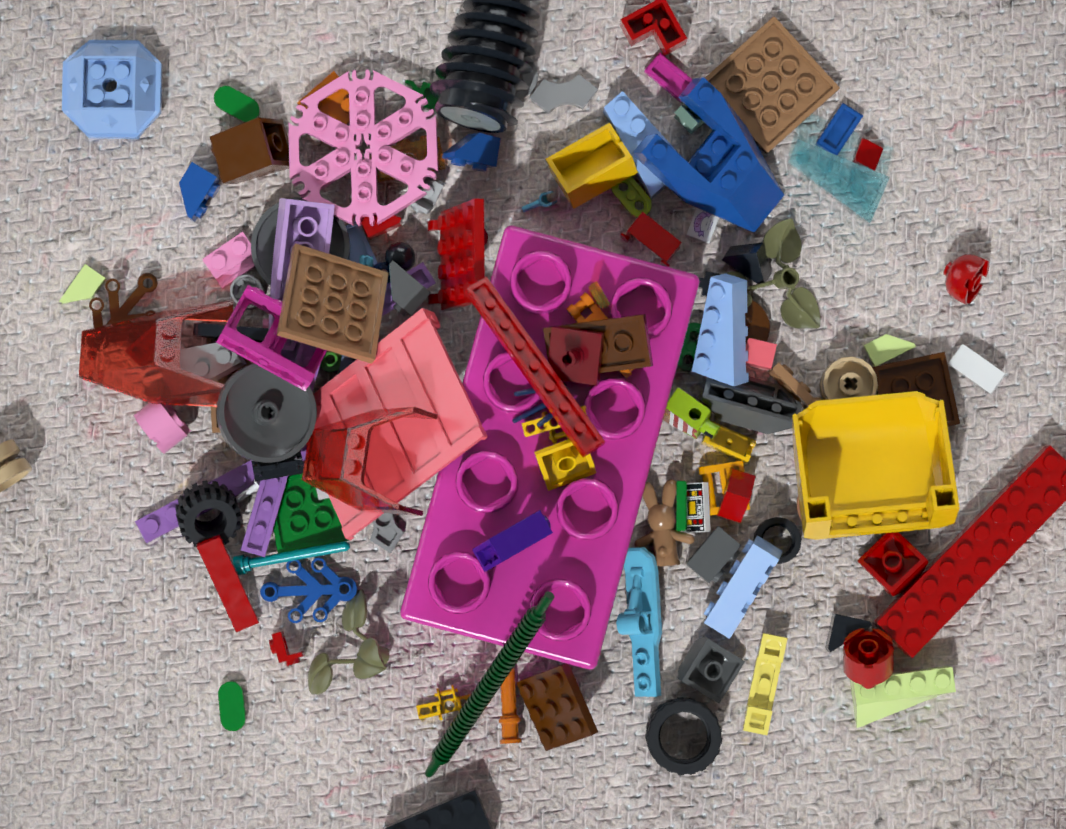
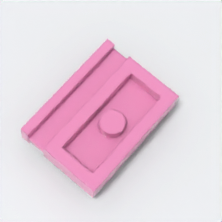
[202,232,255,289]

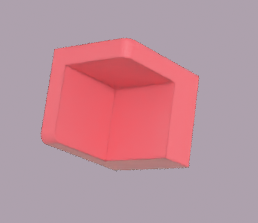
[746,338,777,370]

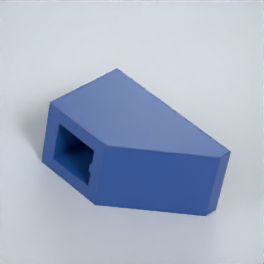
[442,133,501,172]
[179,162,220,222]

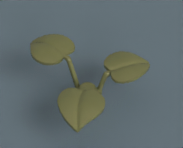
[727,219,820,329]
[308,589,389,695]

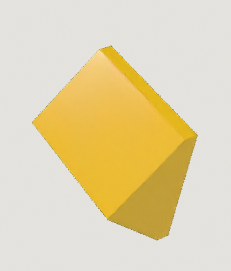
[534,439,597,491]

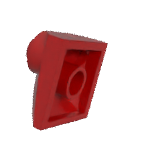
[857,532,929,596]

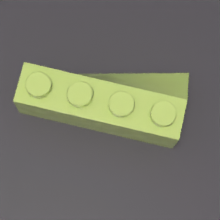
[850,666,956,728]

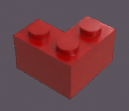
[619,0,687,56]

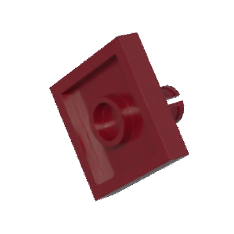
[548,326,604,386]

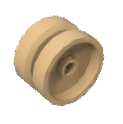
[819,357,878,400]
[0,439,32,493]

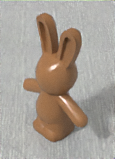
[634,479,695,567]

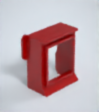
[620,211,682,267]

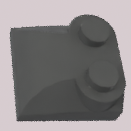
[678,636,745,703]

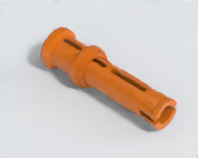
[499,668,522,744]

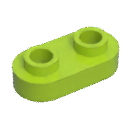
[611,177,652,218]

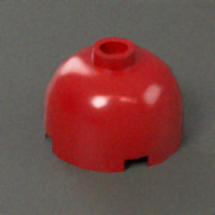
[943,254,990,305]

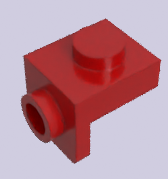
[269,631,305,666]

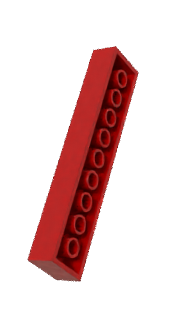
[873,445,1066,658]

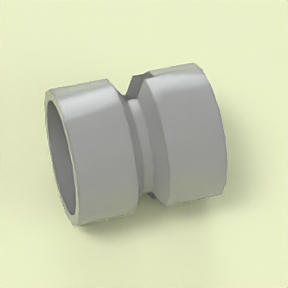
[230,275,266,310]

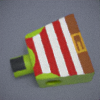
[663,388,720,439]

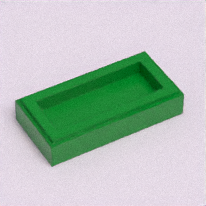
[676,480,687,531]

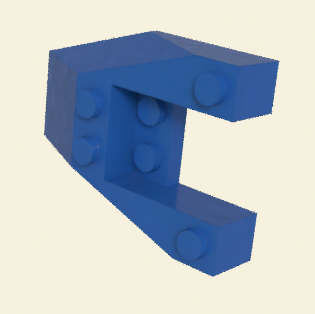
[632,77,784,232]

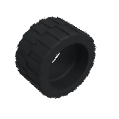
[645,697,722,775]

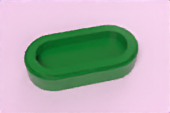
[214,86,260,123]
[218,681,246,731]

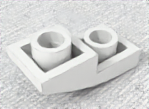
[948,344,1006,395]

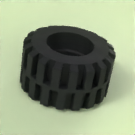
[175,480,242,547]

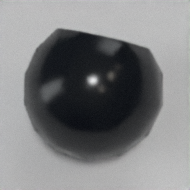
[385,242,415,271]

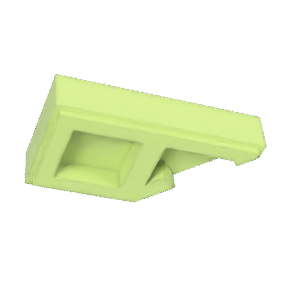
[59,264,106,304]
[863,334,916,367]

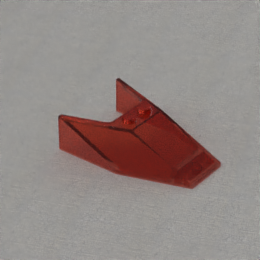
[79,300,233,407]
[302,407,438,516]

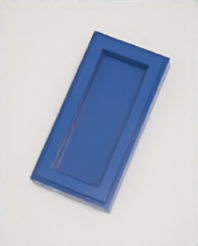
[815,103,863,158]

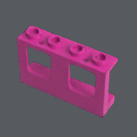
[216,285,327,391]

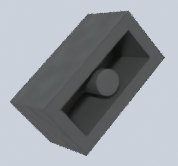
[685,526,741,583]

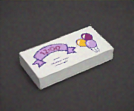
[686,208,719,244]

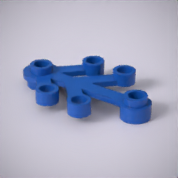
[260,558,357,623]

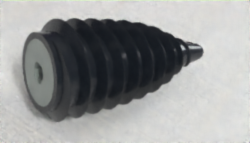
[430,0,540,133]

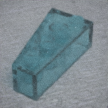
[787,140,890,223]

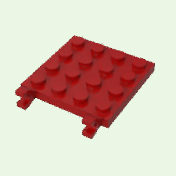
[427,198,485,311]

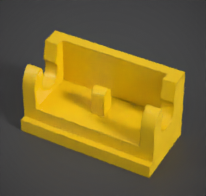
[701,421,756,463]

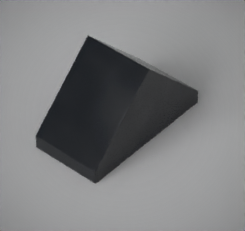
[722,242,772,288]
[825,613,873,652]

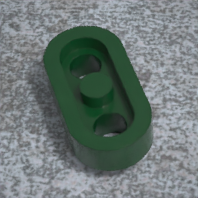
[677,322,701,372]

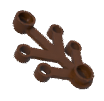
[87,273,159,352]

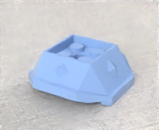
[62,40,162,139]

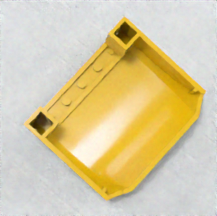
[792,391,960,540]

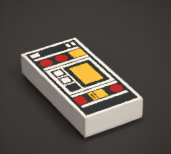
[686,482,711,533]

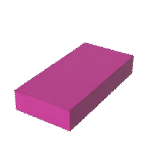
[644,52,692,103]

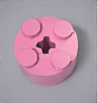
[133,395,191,454]

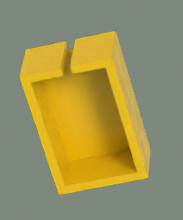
[545,122,638,209]

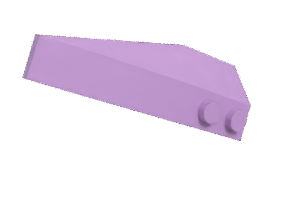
[268,198,335,351]

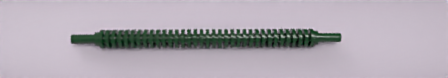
[425,591,555,778]

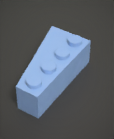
[692,273,749,386]

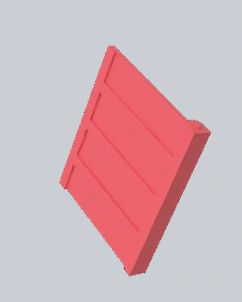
[306,308,488,540]

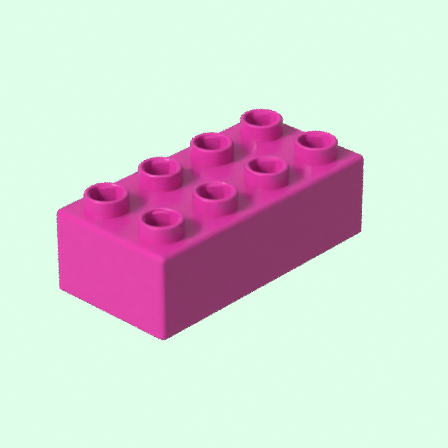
[400,225,700,670]

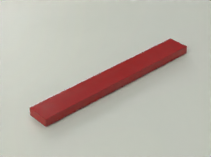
[465,276,605,458]

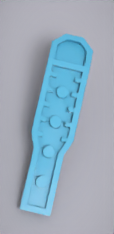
[616,547,662,697]

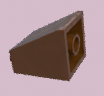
[210,117,289,184]

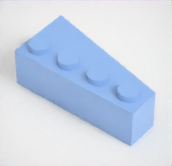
[603,91,680,200]
[704,536,783,639]

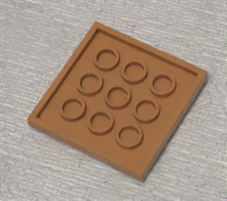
[705,16,840,155]
[277,243,388,364]

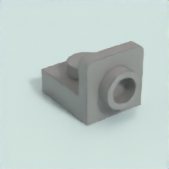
[411,177,446,214]

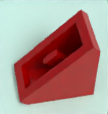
[361,215,403,240]
[717,468,756,523]

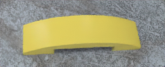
[743,633,788,735]

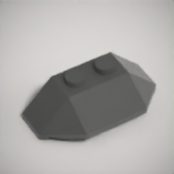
[701,376,803,434]

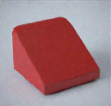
[852,138,884,172]

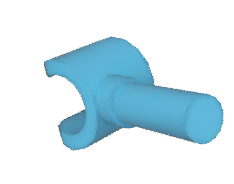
[522,191,557,212]

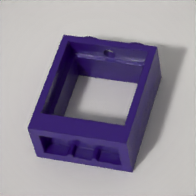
[472,510,553,572]

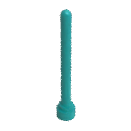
[233,541,350,576]

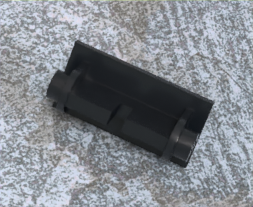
[251,450,305,482]

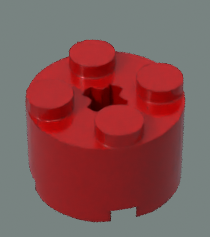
[843,628,894,689]

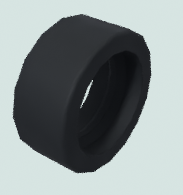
[753,517,802,564]

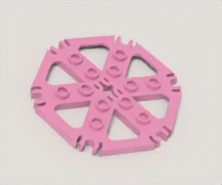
[288,70,439,226]

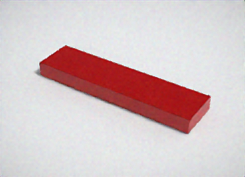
[196,534,259,632]

